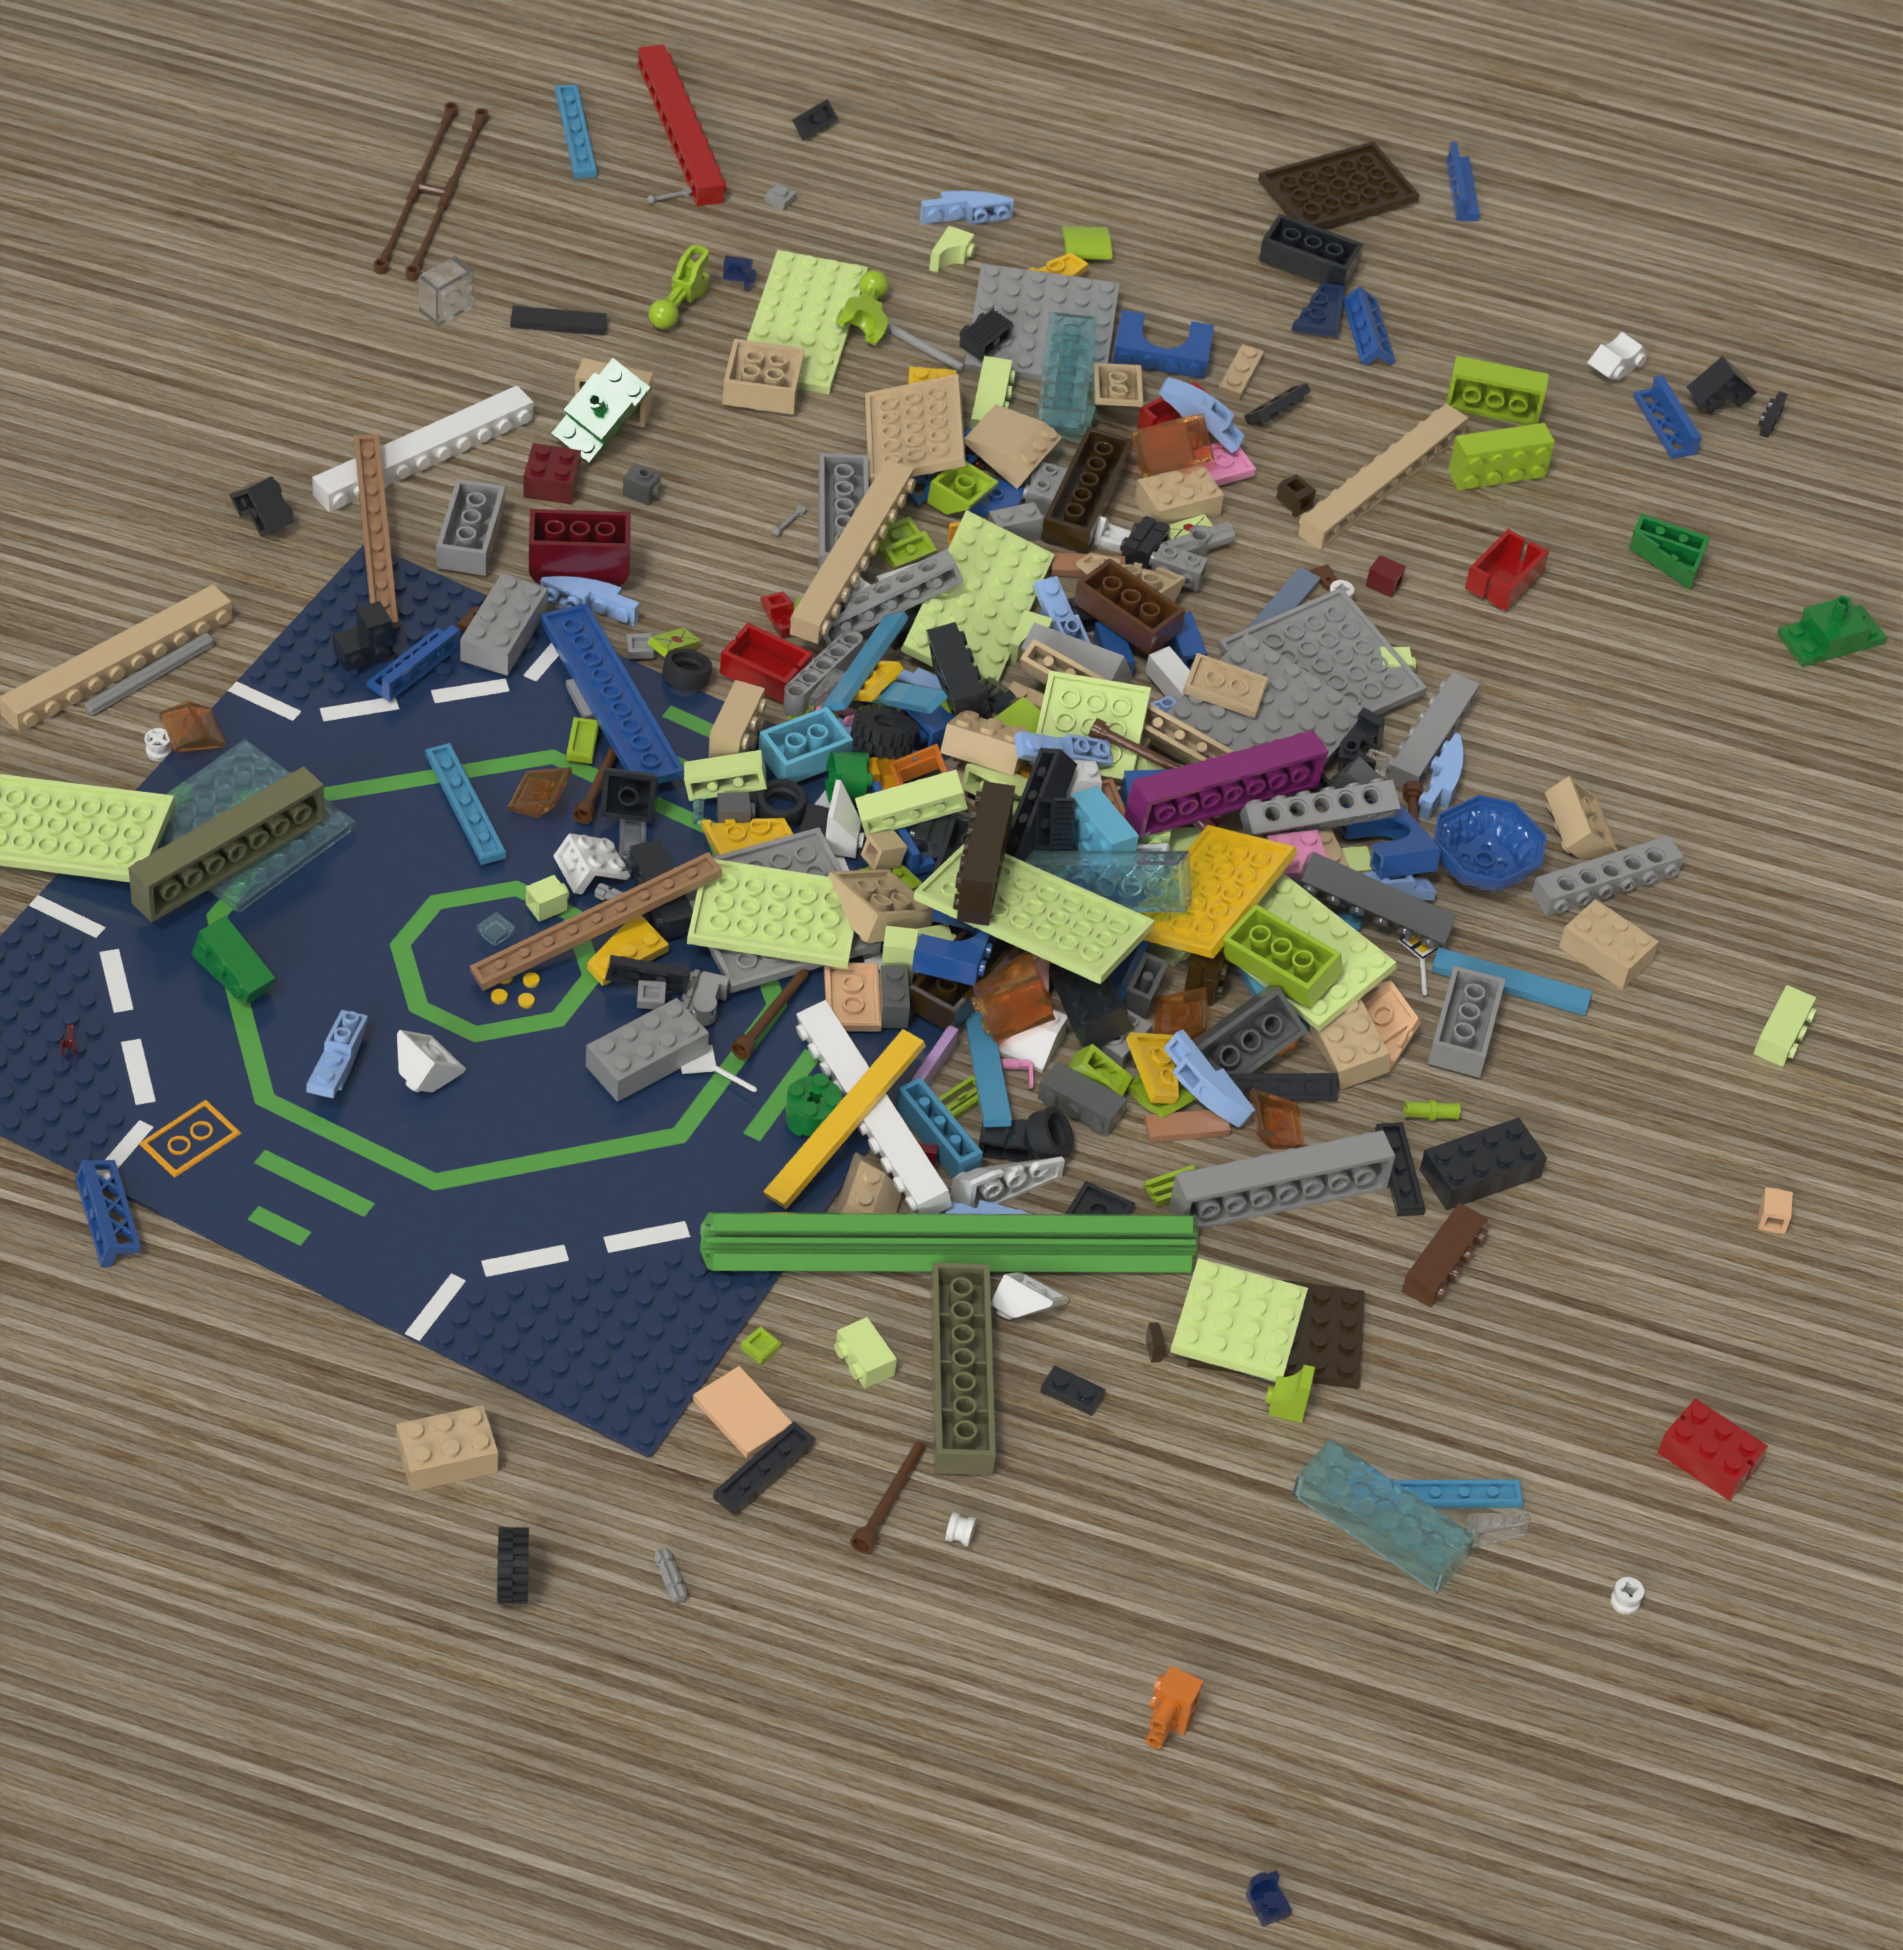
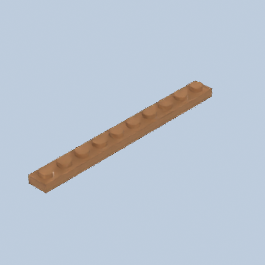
[354,435,398,629]
[469,852,722,991]

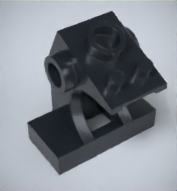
[1337,707,1385,771]

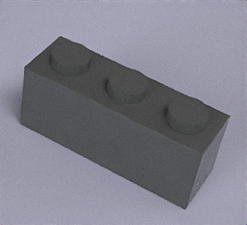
[1038,1061,1127,1137]

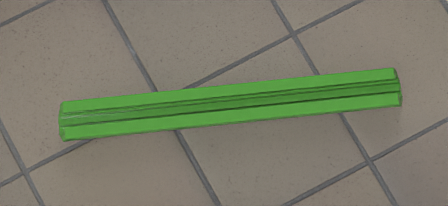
[700,1212,1199,1272]

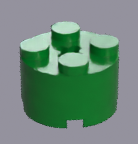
[825,751,873,804]
[785,1073,843,1137]

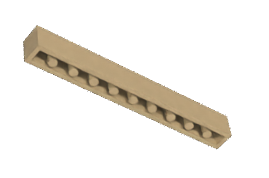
[1298,404,1469,550]
[790,459,916,644]
[0,584,233,733]
[1020,639,1233,764]

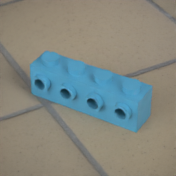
[896,1077,983,1179]

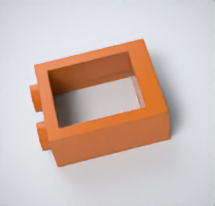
[889,744,948,786]

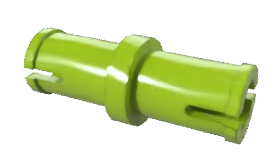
[1403,1099,1461,1121]

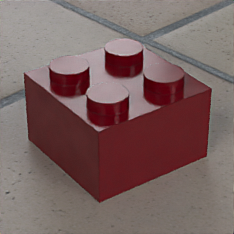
[523,443,581,505]

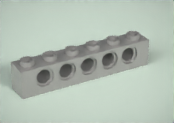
[822,549,964,646]
[1240,778,1401,839]
[1531,836,1684,916]

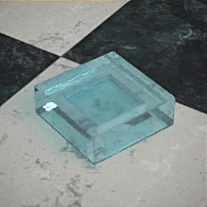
[477,912,515,946]

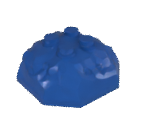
[1433,795,1547,891]

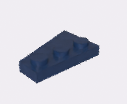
[1291,283,1345,338]

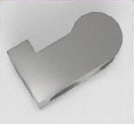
[693,971,730,1026]

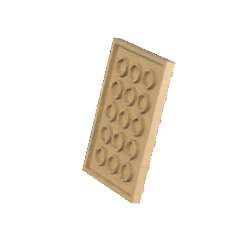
[865,374,966,484]

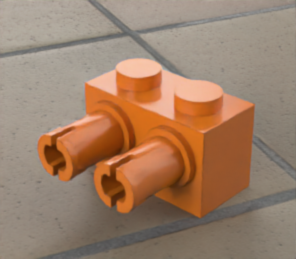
[1145,1665,1204,1749]

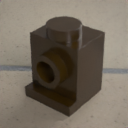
[1276,474,1316,517]

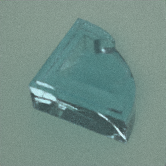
[692,798,704,824]

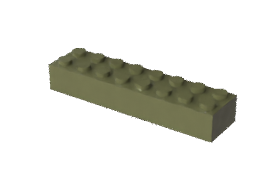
[128,766,325,923]
[930,1263,996,1475]

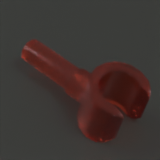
[60,1024,78,1056]

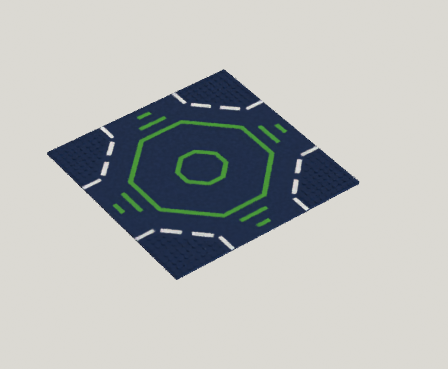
[0,544,968,1458]

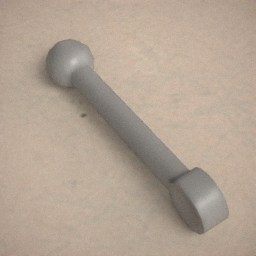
[647,188,692,204]
[772,505,806,536]

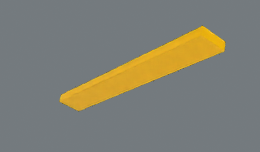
[763,1029,926,1209]

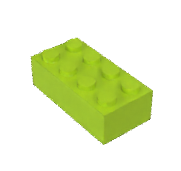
[1446,355,1549,425]
[1448,423,1555,490]
[1223,904,1343,1008]

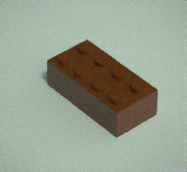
[1074,558,1185,655]

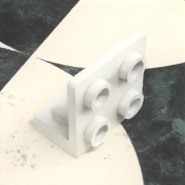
[553,833,630,894]

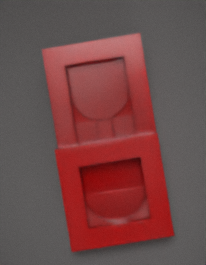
[760,591,794,638]

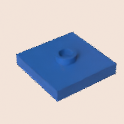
[964,477,1025,518]

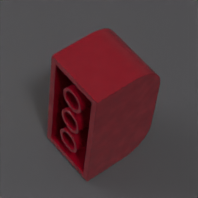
[529,509,631,587]

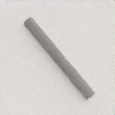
[886,322,965,373]

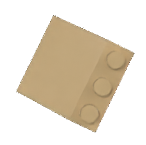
[722,338,805,414]
[964,405,1062,489]
[828,869,933,943]

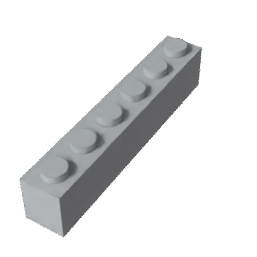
[1386,672,1480,789]

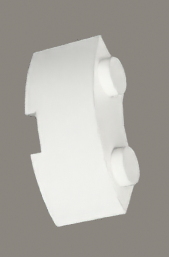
[1587,332,1649,380]

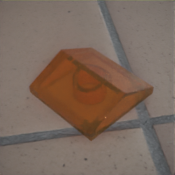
[159,701,226,752]
[508,767,572,818]
[1154,987,1208,1040]
[1249,1088,1305,1149]

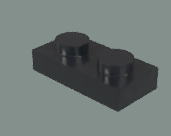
[792,99,838,140]
[1758,391,1788,439]
[1040,1365,1106,1416]

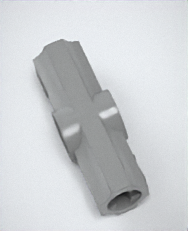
[1162,522,1235,557]

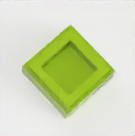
[740,1326,781,1365]

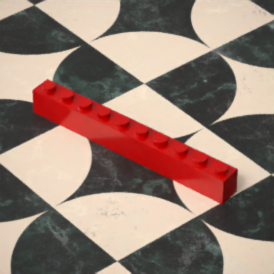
[638,44,727,207]

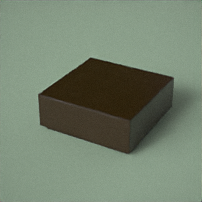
[1145,1322,1165,1363]

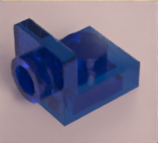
[723,255,756,291]
[1246,1870,1292,1927]

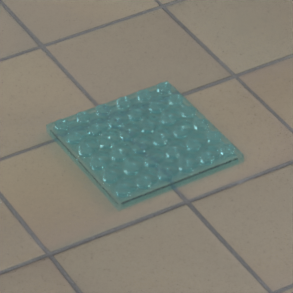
[157,739,356,913]

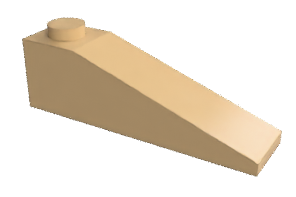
[1076,553,1186,602]

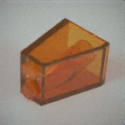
[1132,414,1215,478]
[971,951,1055,1043]

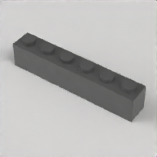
[1296,852,1456,948]

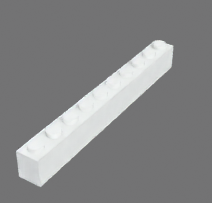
[312,386,534,512]
[796,1000,952,1213]

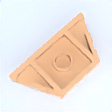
[1361,980,1421,1069]

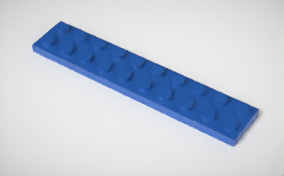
[539,603,684,784]

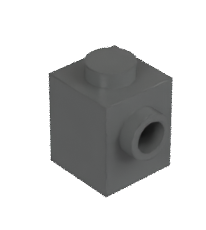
[623,463,663,506]
[716,792,755,823]

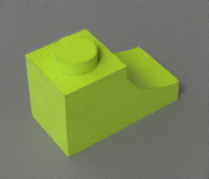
[1068,1044,1133,1096]
[1265,1365,1315,1423]

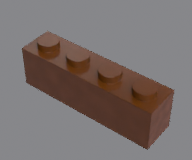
[1401,1203,1488,1308]

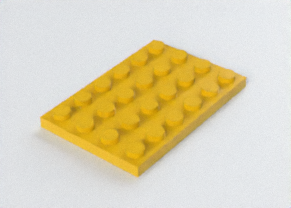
[1137,825,1297,958]

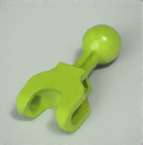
[648,245,710,329]
[835,270,889,346]

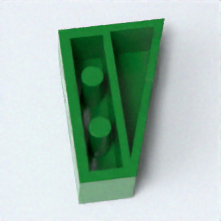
[1629,513,1710,590]
[191,915,275,1006]

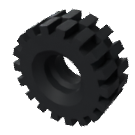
[850,705,918,760]
[497,1527,529,1604]

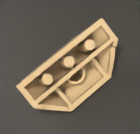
[835,1152,902,1213]

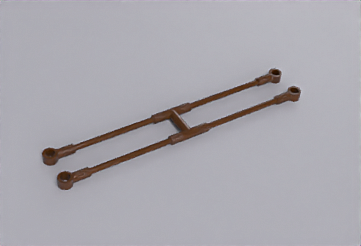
[374,102,489,281]

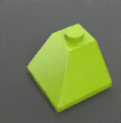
[927,461,999,515]

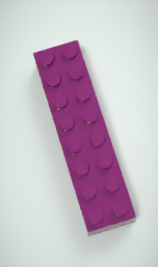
[1124,730,1329,838]

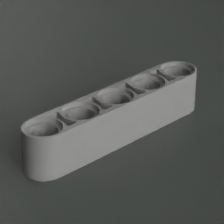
[783,630,863,716]

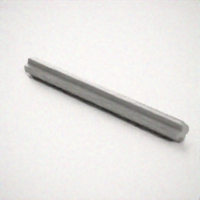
[84,633,214,715]

